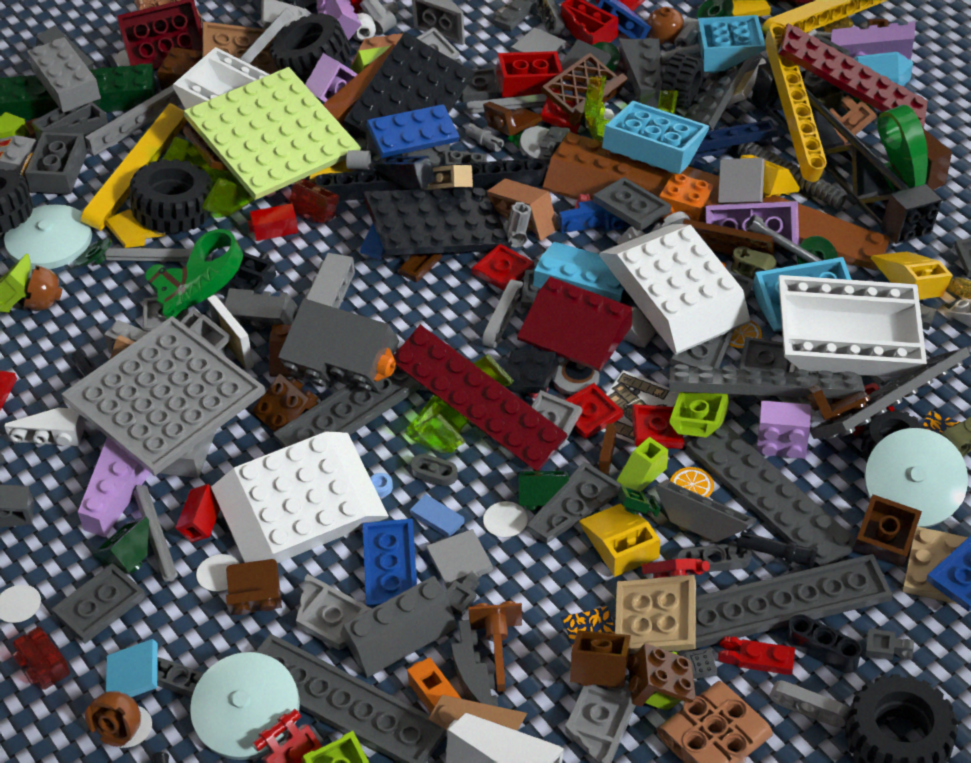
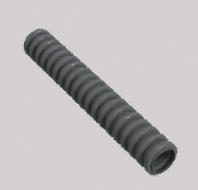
[737,142,847,209]

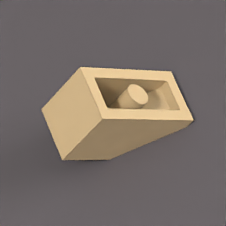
[424,165,473,190]

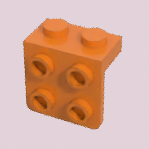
[659,174,713,222]

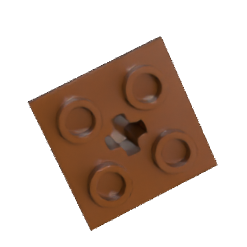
[468,601,522,692]

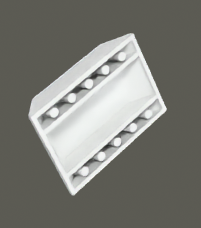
[173,47,321,109]
[599,224,750,355]
[778,275,927,377]
[211,432,388,563]

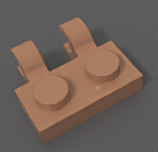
[829,95,876,144]

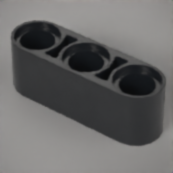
[786,614,861,673]

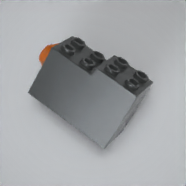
[278,298,399,392]

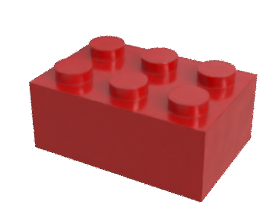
[496,51,564,97]

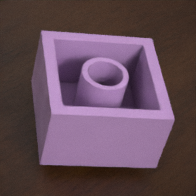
[305,53,358,103]
[757,401,811,459]

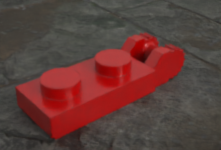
[718,636,795,675]

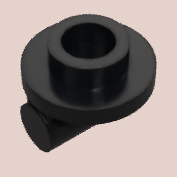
[100,55,118,68]

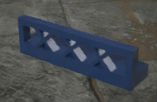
[692,119,778,159]

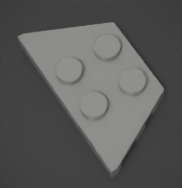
[296,574,372,650]
[565,683,636,763]

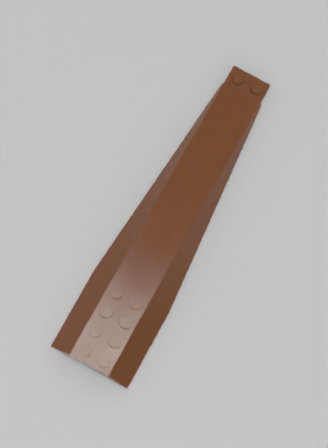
[543,132,891,271]

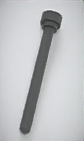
[745,214,823,263]

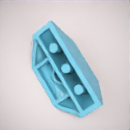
[844,52,913,97]

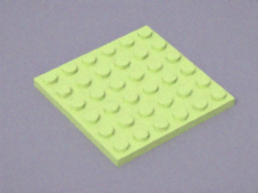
[184,67,361,200]

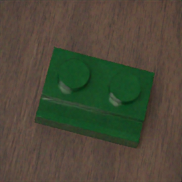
[618,485,661,517]

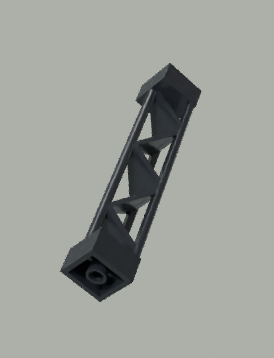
[751,62,942,244]

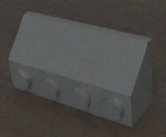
[340,576,457,678]

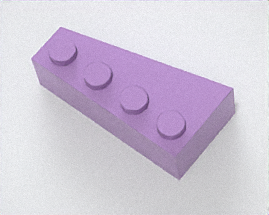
[317,0,362,41]
[831,21,916,60]
[706,201,799,246]
[78,437,150,537]

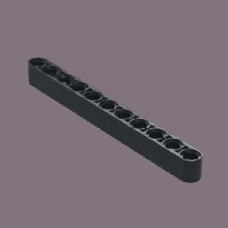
[315,158,546,202]

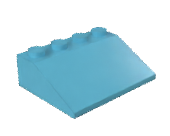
[698,15,766,73]
[602,101,709,174]
[533,242,627,303]
[752,257,852,332]

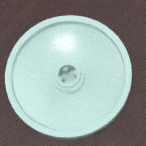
[4,205,92,269]
[864,428,968,528]
[190,652,300,760]

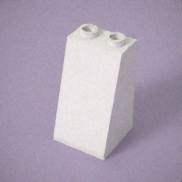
[446,713,564,763]

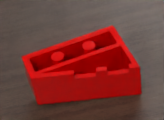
[561,0,618,45]

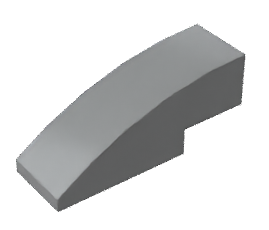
[181,308,232,351]

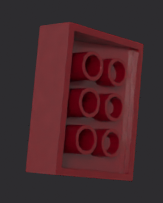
[116,0,202,69]
[517,276,632,372]

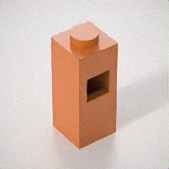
[407,657,461,714]

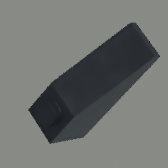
[371,156,435,190]

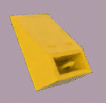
[740,155,800,197]
[871,251,953,299]
[579,503,660,577]

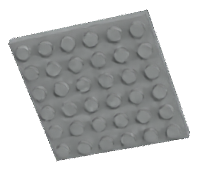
[61,316,266,476]

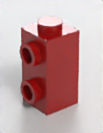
[248,203,298,241]
[175,484,220,543]

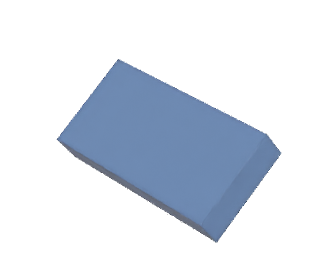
[410,494,465,538]

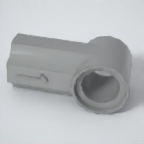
[360,0,397,35]
[675,17,698,48]
[346,150,373,171]
[503,202,531,248]

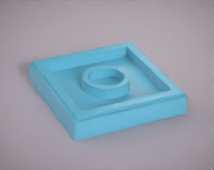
[106,639,158,697]

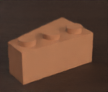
[487,179,559,241]

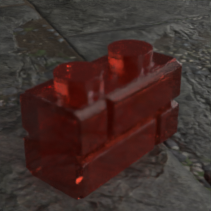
[289,179,340,223]
[12,626,70,690]

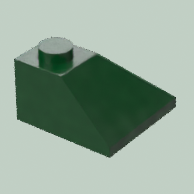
[519,471,569,510]
[92,517,149,574]

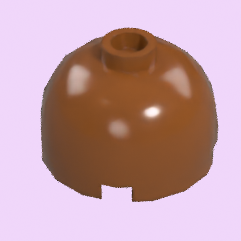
[647,7,684,44]
[24,265,63,311]
[85,691,141,747]

